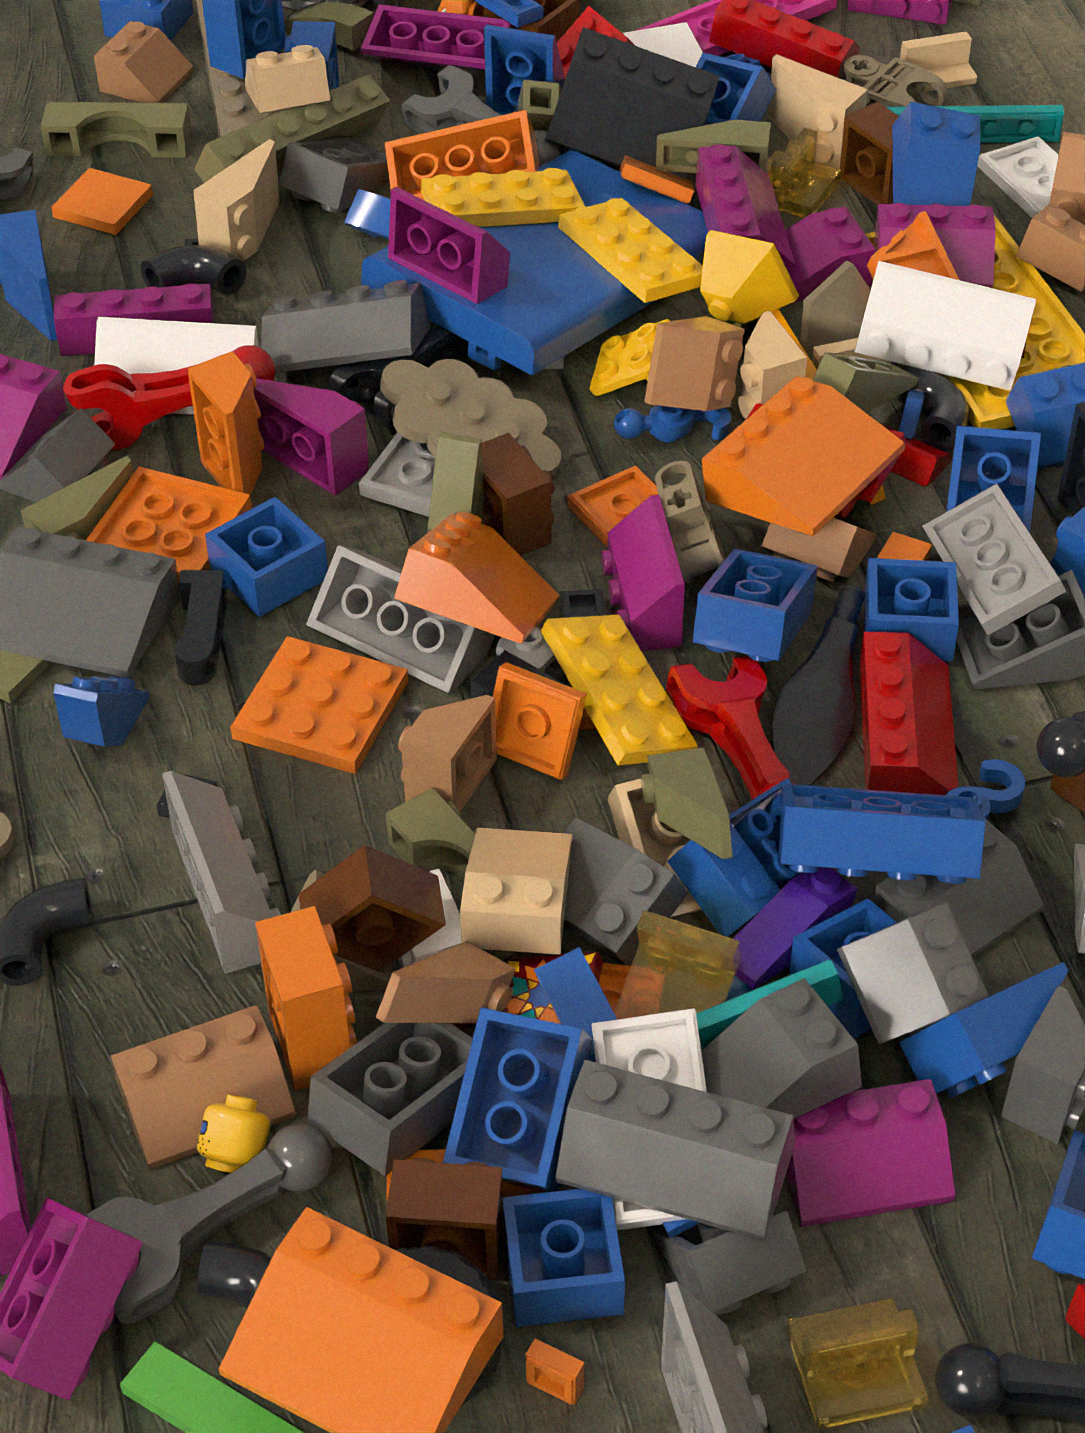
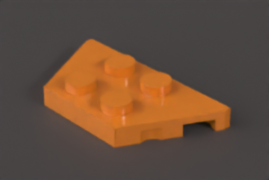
[867,211,959,280]

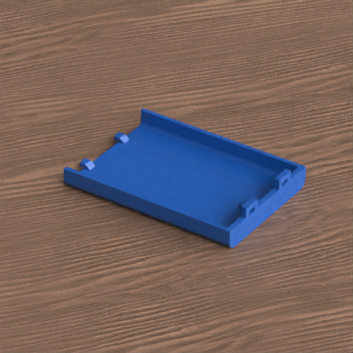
[361,150,708,375]

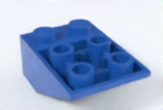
[667,778,801,939]

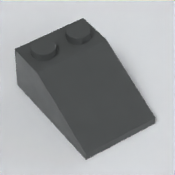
[279,138,389,213]
[956,570,1085,690]
[564,817,688,967]
[701,978,862,1119]

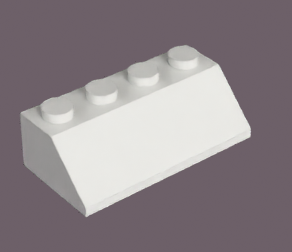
[855,261,1036,391]
[94,317,259,415]

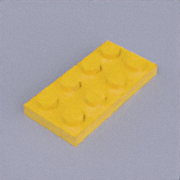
[421,168,585,227]
[558,198,703,303]
[541,615,698,766]

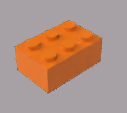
[255,906,357,1091]

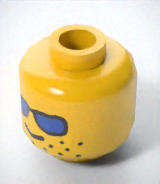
[196,1094,271,1173]

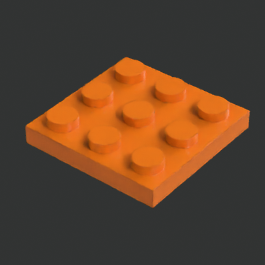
[86,466,252,584]
[230,636,409,774]

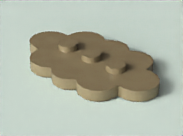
[380,359,561,478]

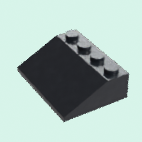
[545,27,720,179]

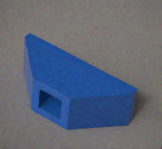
[53,676,149,747]

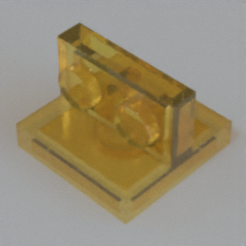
[766,127,841,218]
[786,1298,928,1430]

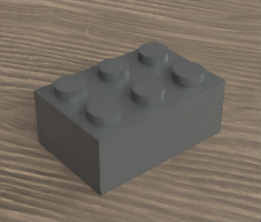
[307,1023,473,1176]

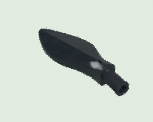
[771,585,866,786]

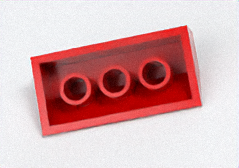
[709,0,860,79]
[859,632,959,796]

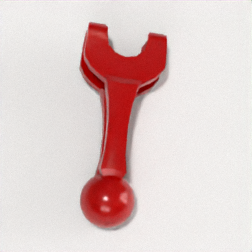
[63,345,276,452]
[666,655,797,800]

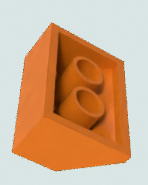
[187,351,265,495]

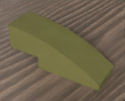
[284,2,374,51]

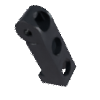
[174,570,228,685]

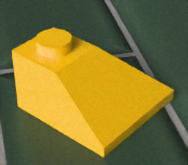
[700,230,799,324]

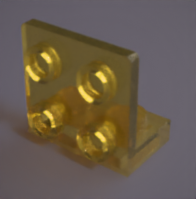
[614,910,741,1020]

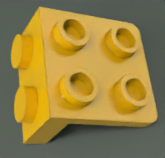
[589,319,670,396]

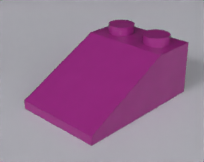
[785,206,876,305]
[0,354,67,480]
[253,378,369,496]

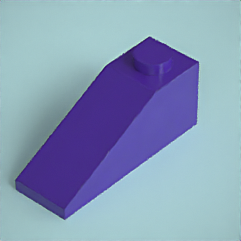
[716,867,858,989]

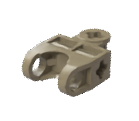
[843,55,948,107]
[655,461,726,584]

